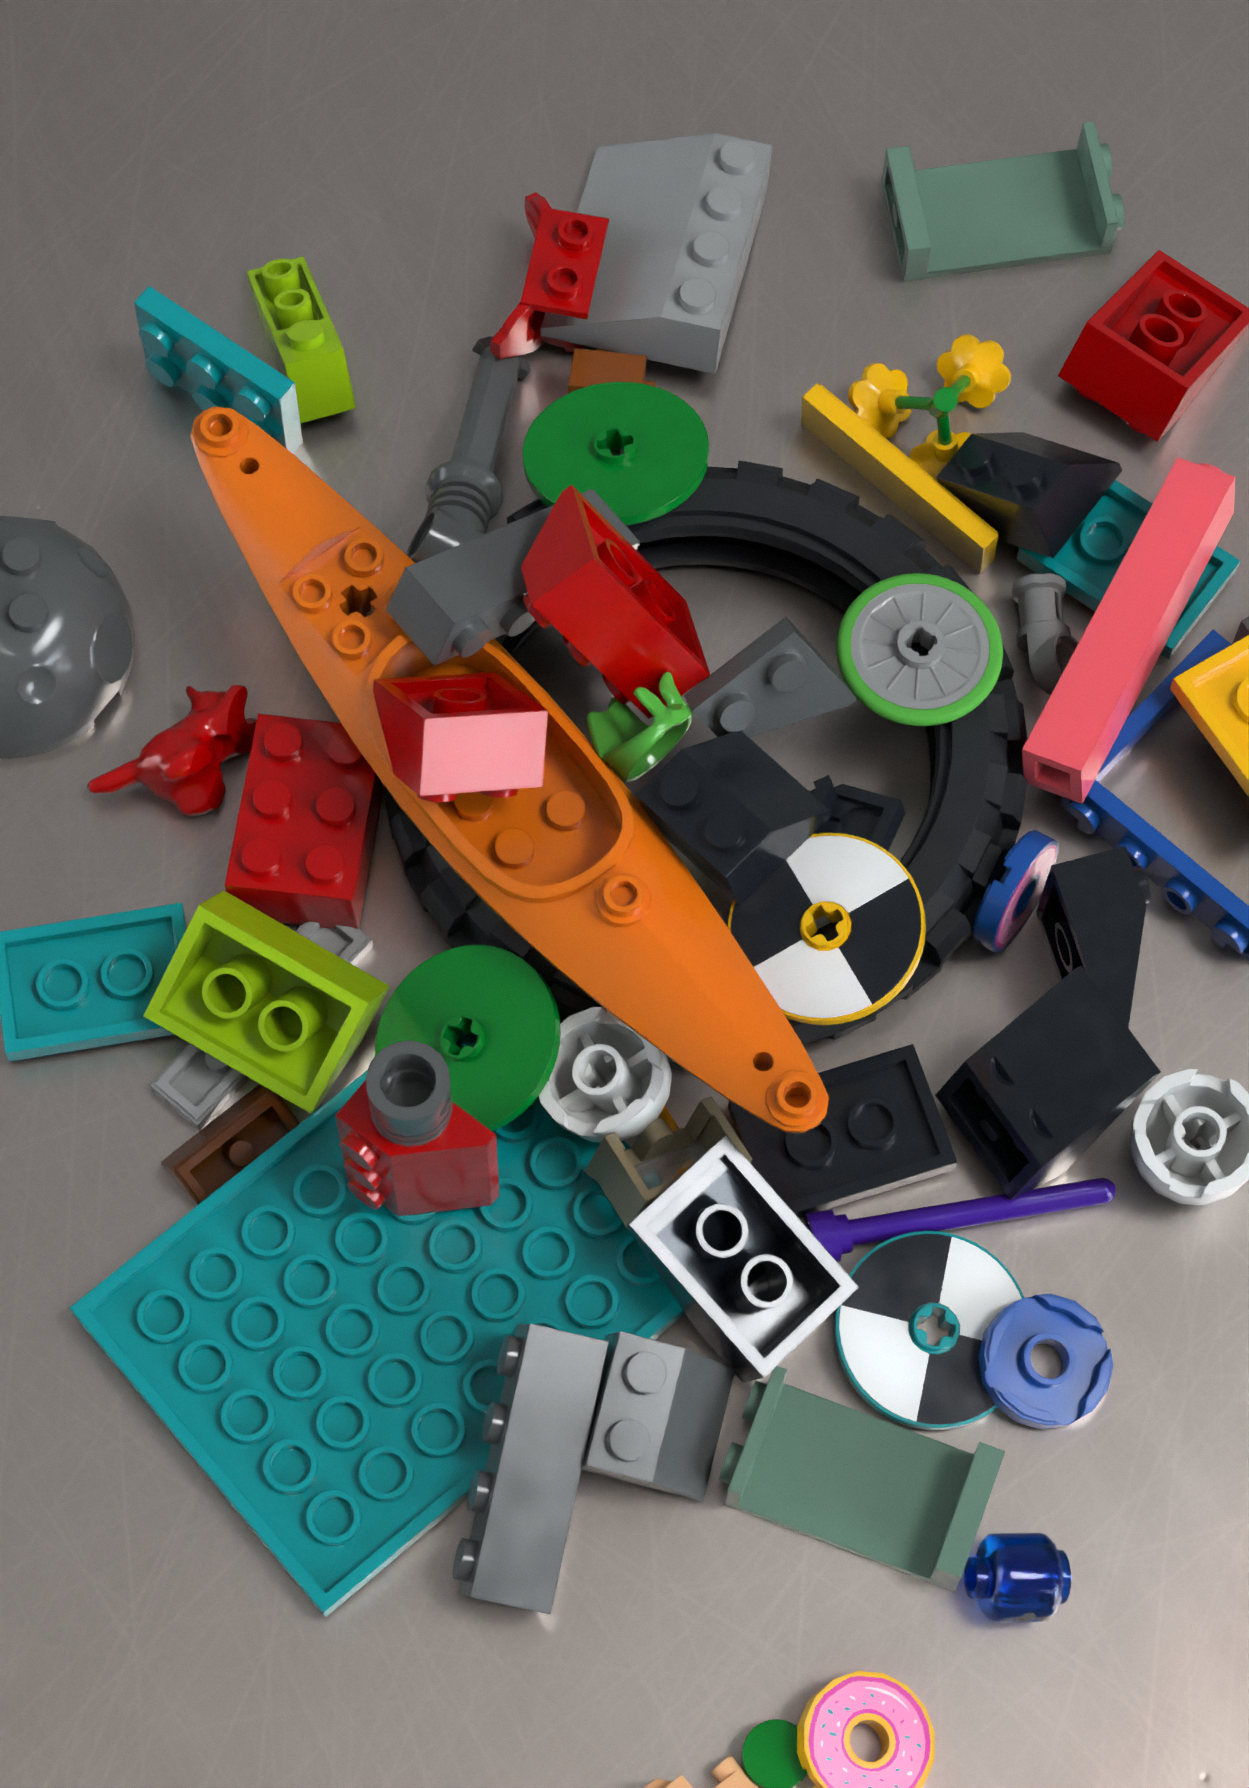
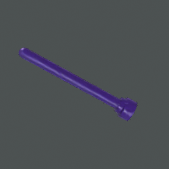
[804,1178,1116,1262]

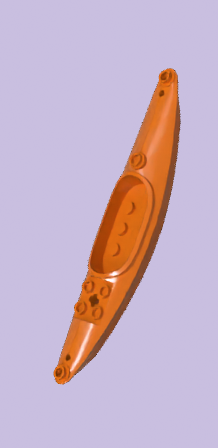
[190,406,829,1133]

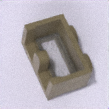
[585,1096,752,1230]

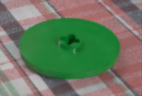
[522,382,709,525]
[375,945,561,1132]

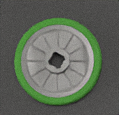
[836,573,1003,726]

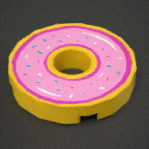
[797,1671,935,1788]

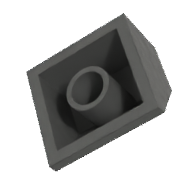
[582,1331,735,1501]

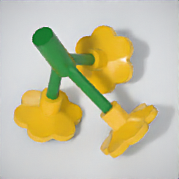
[848,334,1011,482]

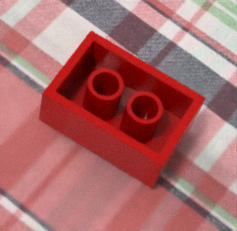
[224,713,383,929]

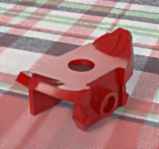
[490,192,609,360]

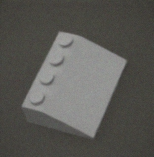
[540,133,773,374]

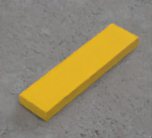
[801,383,998,574]

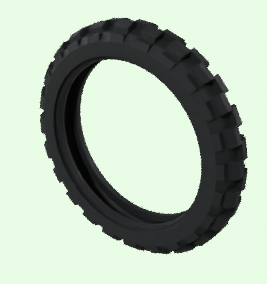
[383,460,1028,1062]

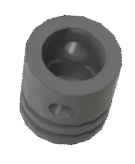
[366,1040,453,1147]

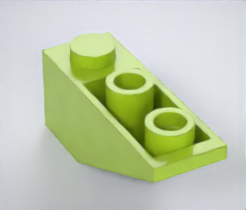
[246,256,356,424]

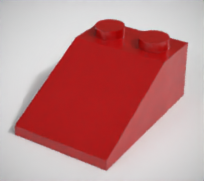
[1058,250,1249,442]

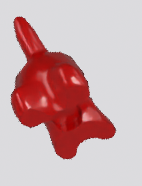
[87,685,257,816]

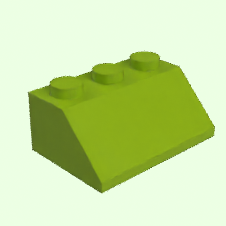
[143,890,390,1114]

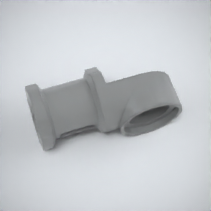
[1011,573,1078,695]

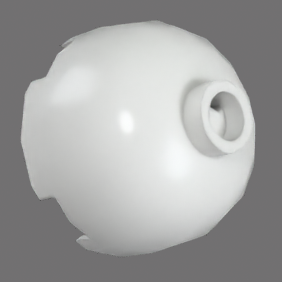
[539,1007,672,1143]
[1131,1069,1249,1205]

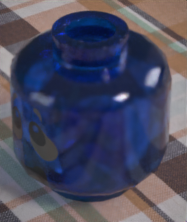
[964,1533,1071,1623]

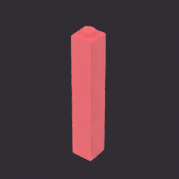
[1022,457,1235,804]

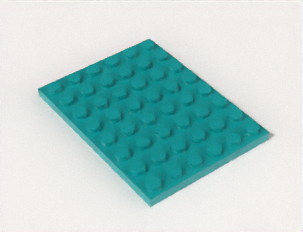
[70,1033,686,1618]

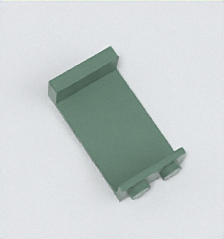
[881,122,1125,282]
[718,1366,1005,1592]

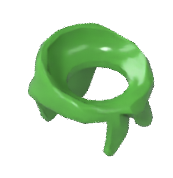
[586,672,692,782]

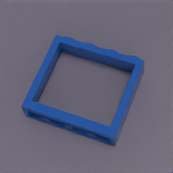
[1060,629,1249,961]

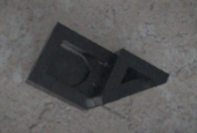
[809,775,906,851]

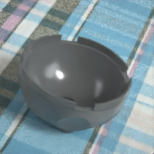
[0,516,135,759]

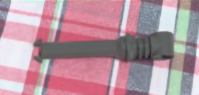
[406,336,530,563]

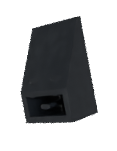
[935,966,1161,1200]

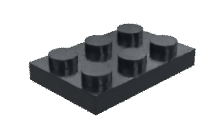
[728,1044,957,1218]

